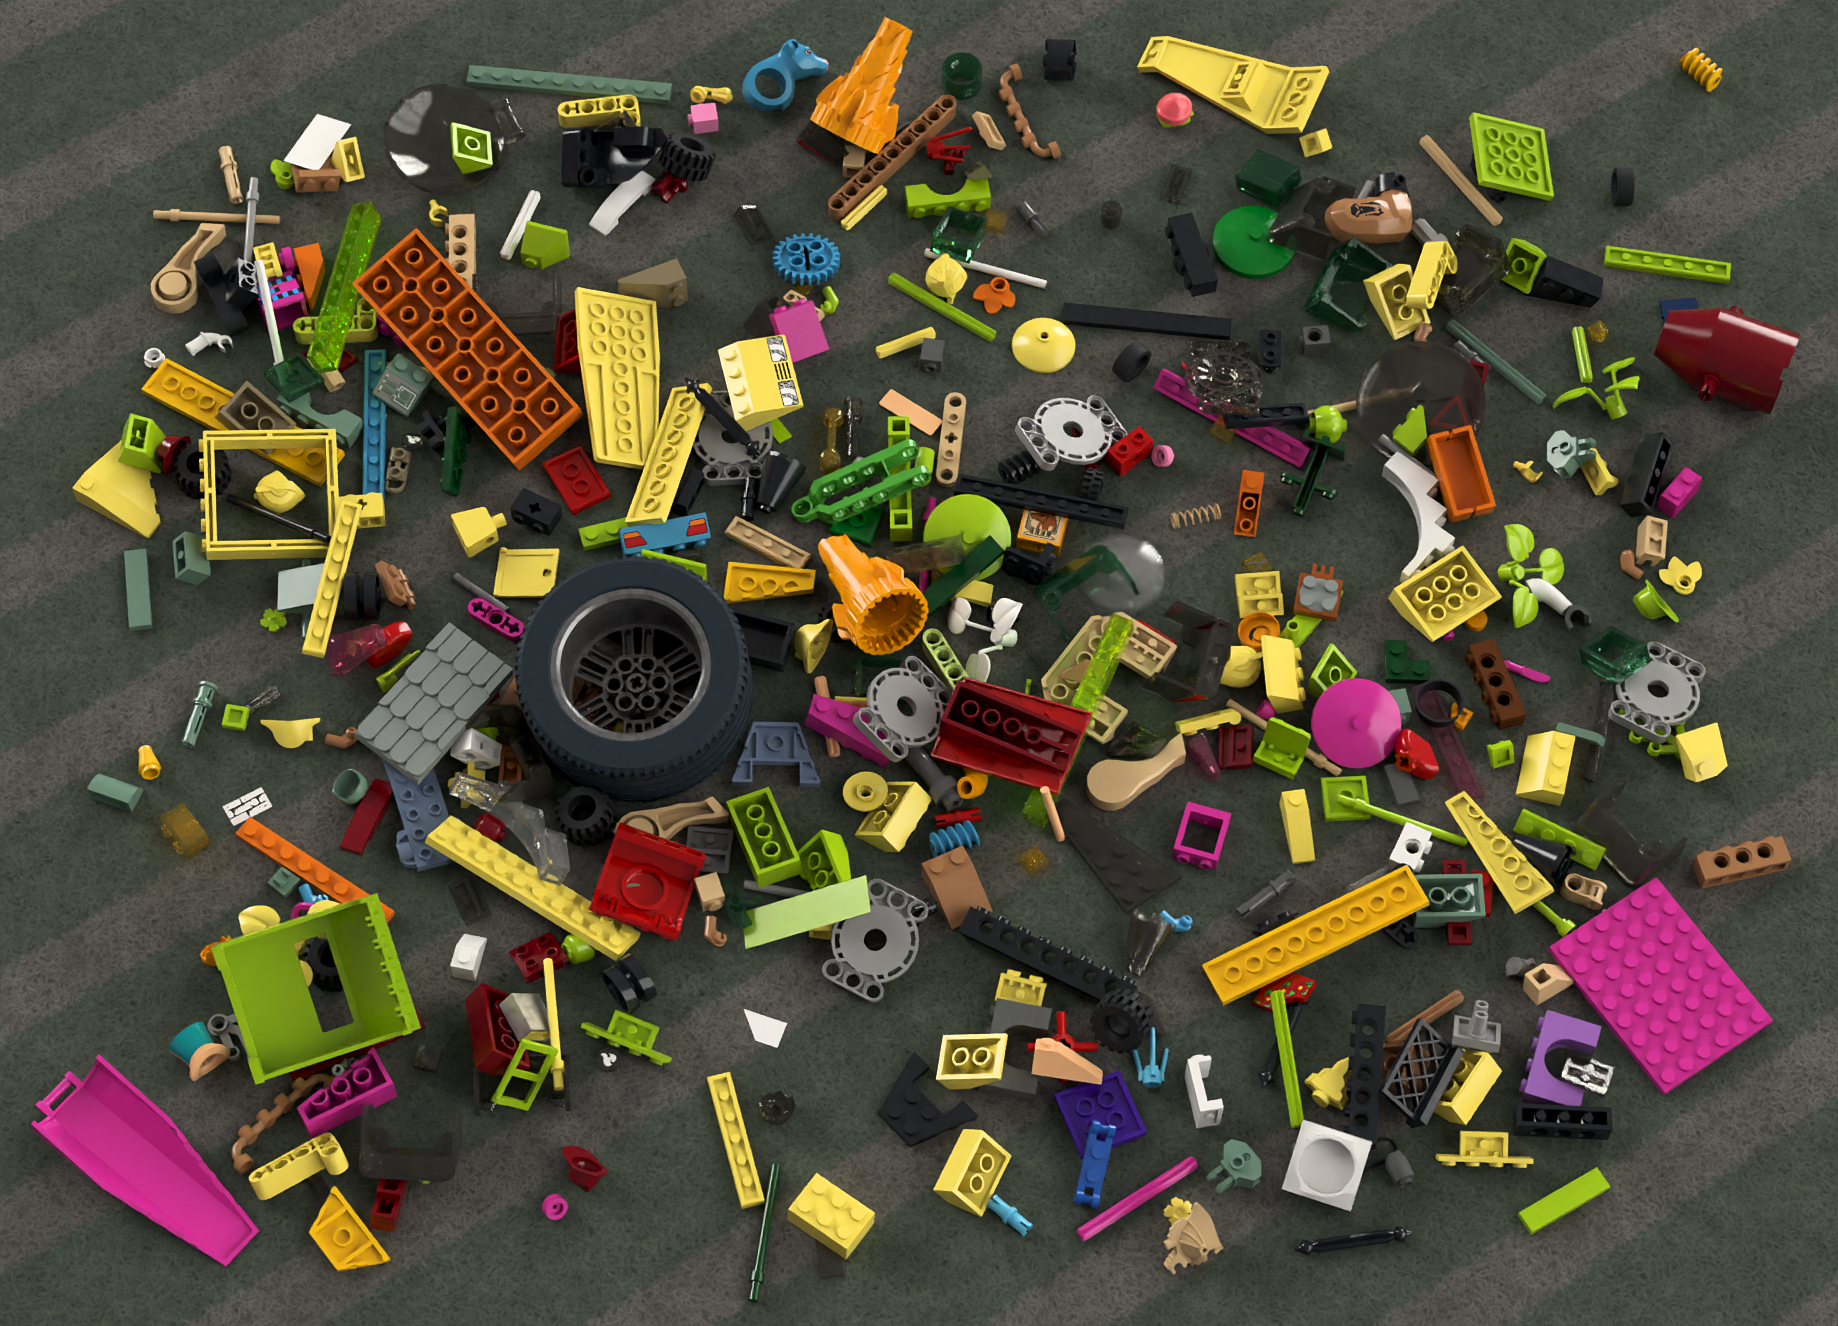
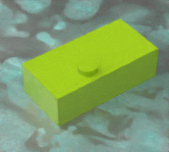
[726,787,802,888]

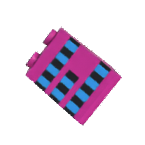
[255,270,309,333]

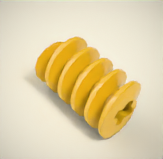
[1678,48,1723,91]

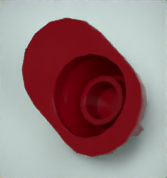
[156,435,192,475]
[562,1146,608,1192]

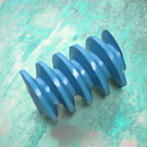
[929,820,980,858]

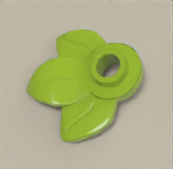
[270,159,294,189]

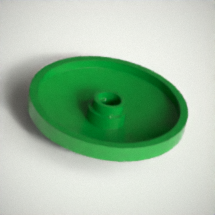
[1212,206,1296,279]

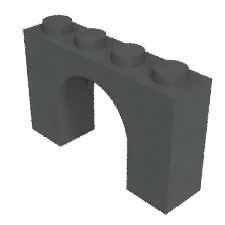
[979,998,1052,1103]

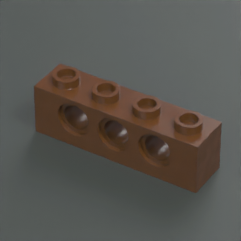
[1465,639,1527,730]

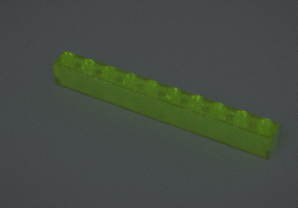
[307,201,382,374]
[1022,613,1134,828]

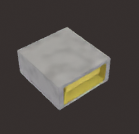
[499,993,550,1042]

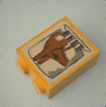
[1016,510,1068,557]

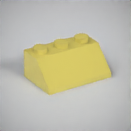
[1261,635,1306,713]
[1515,731,1576,806]
[854,782,932,852]
[1434,1049,1502,1125]
[933,1129,1011,1217]

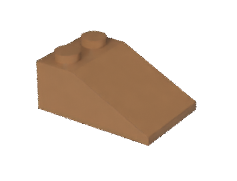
[921,845,993,931]

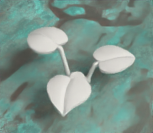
[948,598,1023,682]

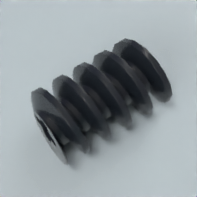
[998,450,1045,485]

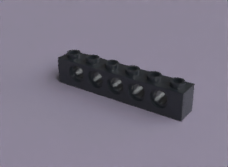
[1343,1004,1386,1150]

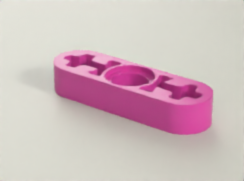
[468,598,524,642]

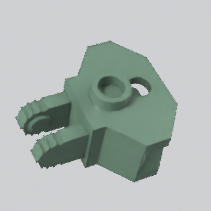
[1547,430,1596,479]
[1206,1139,1261,1194]

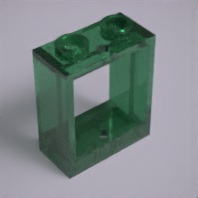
[930,206,988,264]
[1578,625,1651,685]
[851,653,910,705]

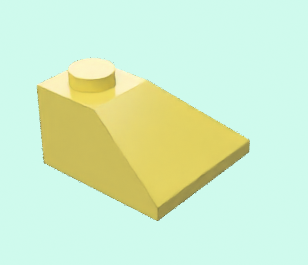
[1675,723,1728,782]

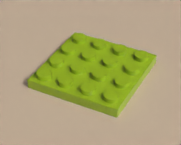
[1469,112,1554,201]

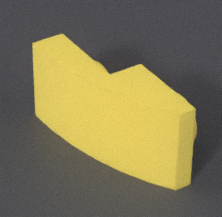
[950,580,993,607]

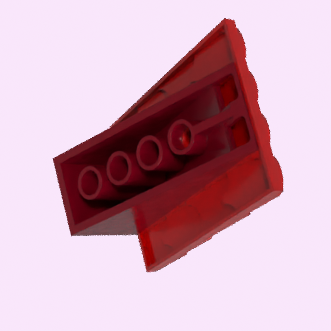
[930,677,1093,795]

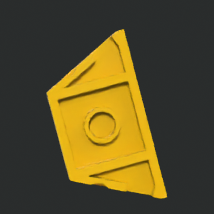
[309,1186,390,1272]

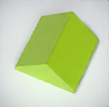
[451,122,492,174]
[1307,644,1357,698]

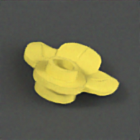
[1659,556,1702,595]

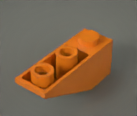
[293,243,325,311]
[1234,470,1265,537]

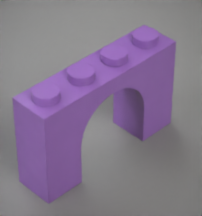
[1519,1010,1602,1106]

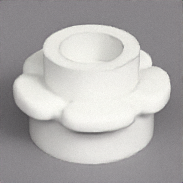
[144,348,165,368]

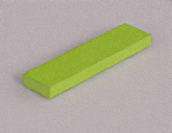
[1518,1167,1610,1235]

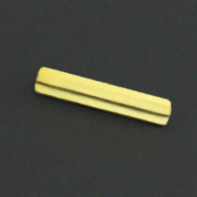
[841,185,887,231]
[876,327,936,358]

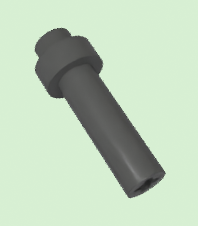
[895,741,964,811]

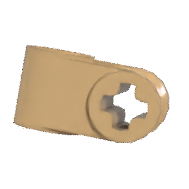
[1560,873,1607,910]

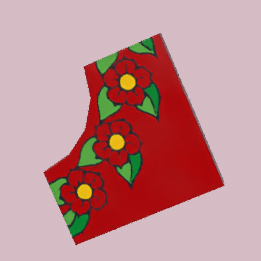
[1253,972,1316,1013]

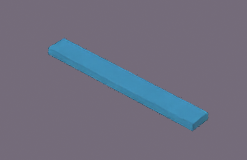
[362,349,387,500]

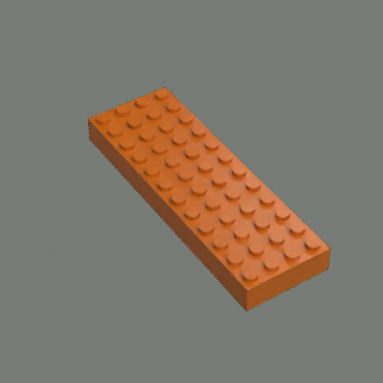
[352,228,584,471]

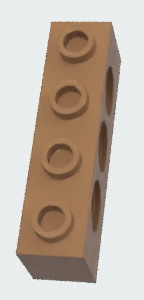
[1692,836,1791,889]

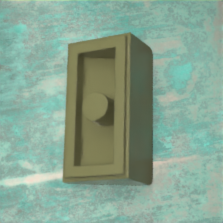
[963,161,993,180]

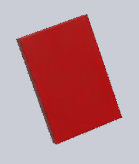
[542,445,611,515]

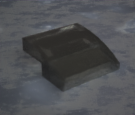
[1559,1050,1614,1098]

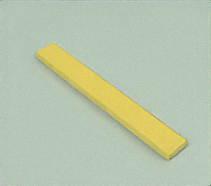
[302,500,362,658]

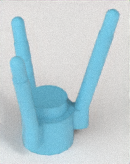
[1132,1027,1169,1088]

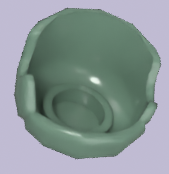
[332,769,368,805]

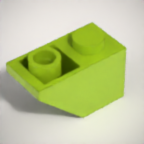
[1392,405,1427,457]

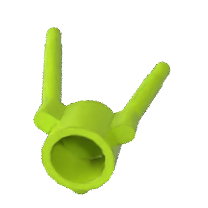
[376,650,421,693]

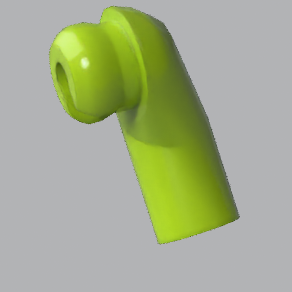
[820,286,839,315]

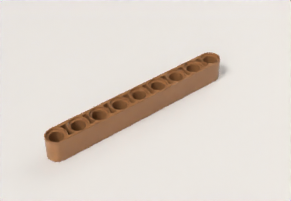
[828,95,956,222]

